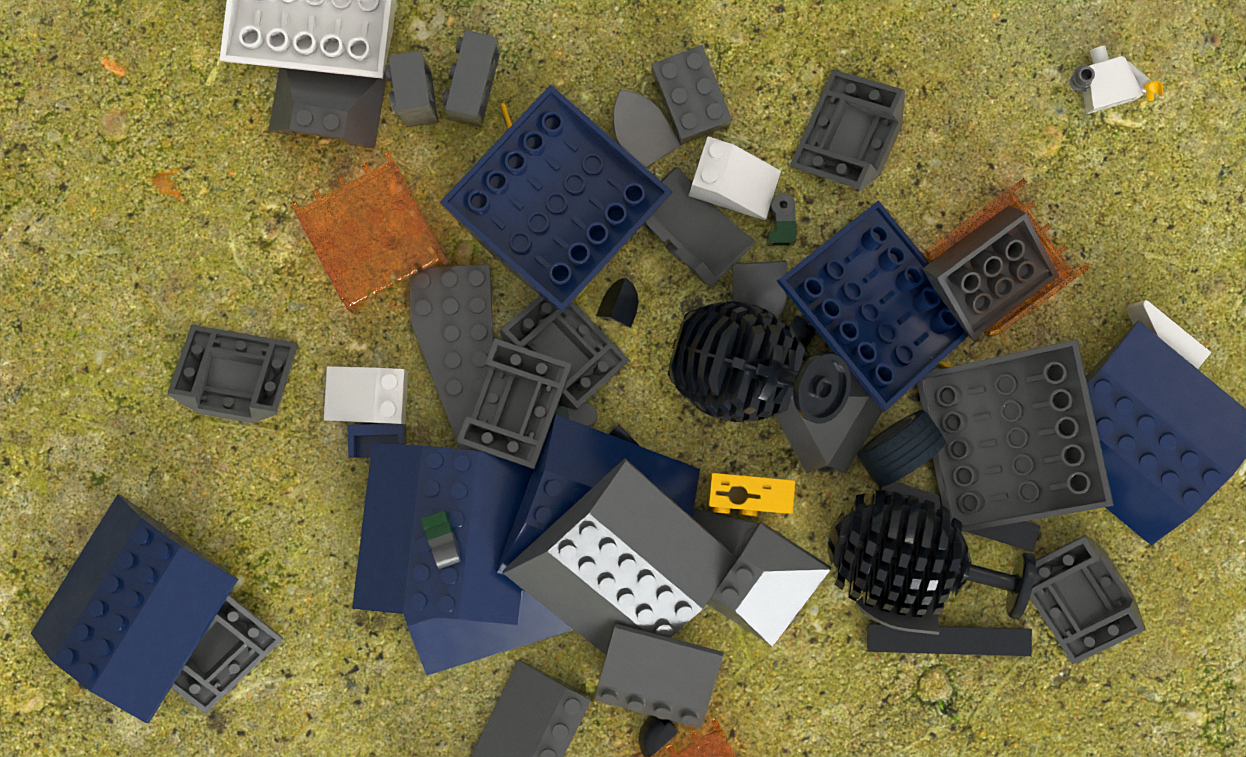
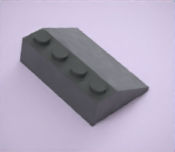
[923,205,1059,340]
[594,623,724,728]
[471,660,592,757]

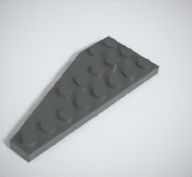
[409,265,494,452]

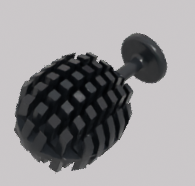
[668,301,851,424]
[828,490,1036,620]

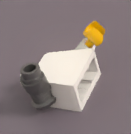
[1069,46,1163,114]

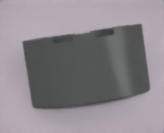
[643,167,756,287]

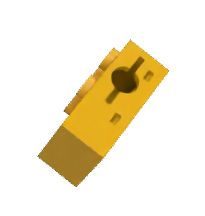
[706,473,795,516]

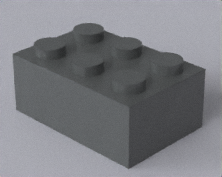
[442,30,501,128]
[651,45,732,145]
[385,51,439,127]

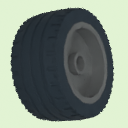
[857,410,946,487]

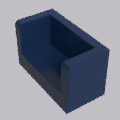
[348,424,406,458]

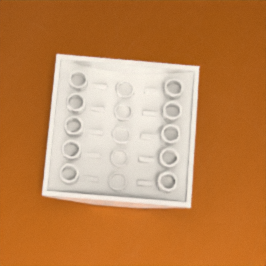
[220,0,397,79]

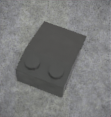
[693,508,759,563]

